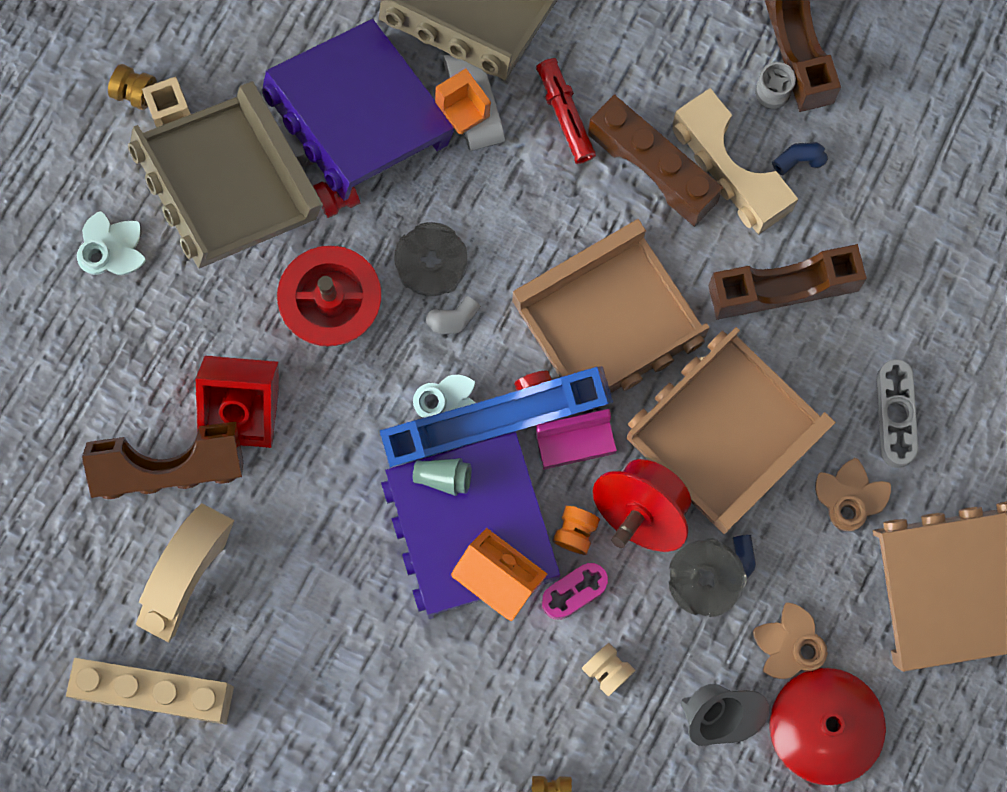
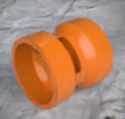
[552,506,600,555]

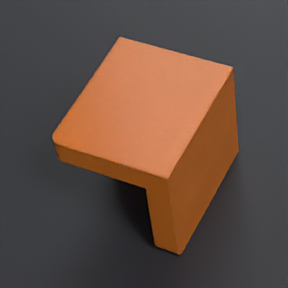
[435,68,491,134]

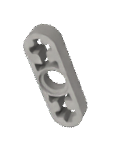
[876,359,918,468]

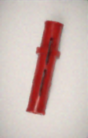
[536,58,596,164]

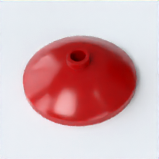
[769,668,886,785]

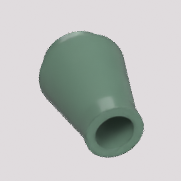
[413,458,472,496]

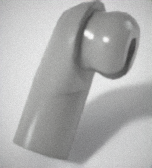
[426,296,481,334]

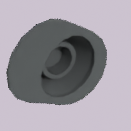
[681,684,769,746]

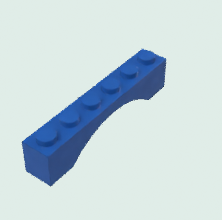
[380,366,613,467]

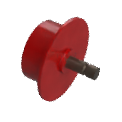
[593,459,691,552]

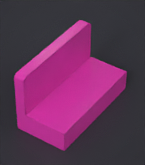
[535,409,617,470]

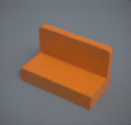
[451,528,548,621]

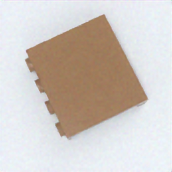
[512,219,709,410]
[626,327,836,534]
[873,501,1007,672]

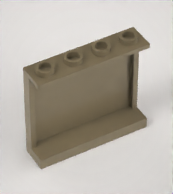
[379,0,558,81]
[128,81,323,269]

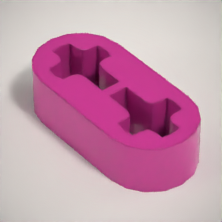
[542,563,608,620]

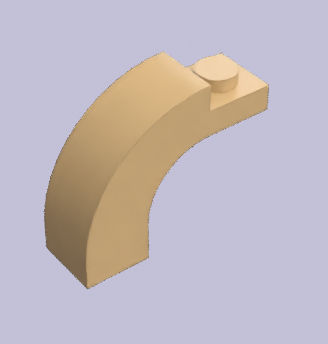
[136,503,235,643]

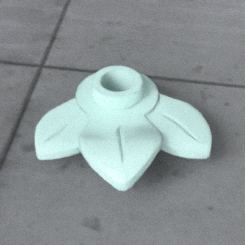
[77,211,146,275]
[413,375,476,418]

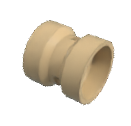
[582,643,636,697]

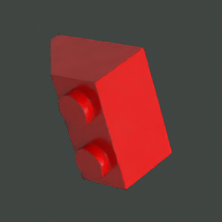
[196,356,279,448]

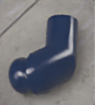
[772,142,828,175]
[719,535,756,588]

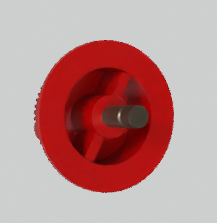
[277,246,382,347]

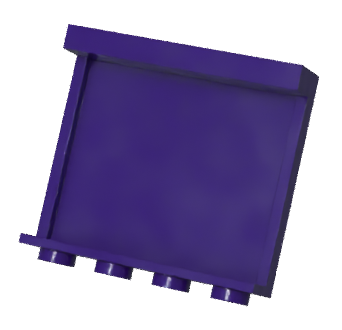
[262,19,455,201]
[381,431,560,619]

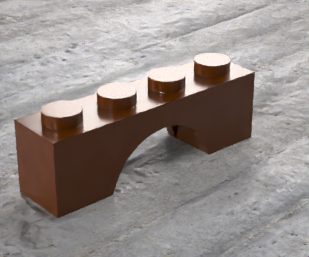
[765,0,841,112]
[588,94,723,227]
[708,244,867,320]
[82,421,244,499]

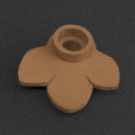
[815,458,891,531]
[753,602,827,679]

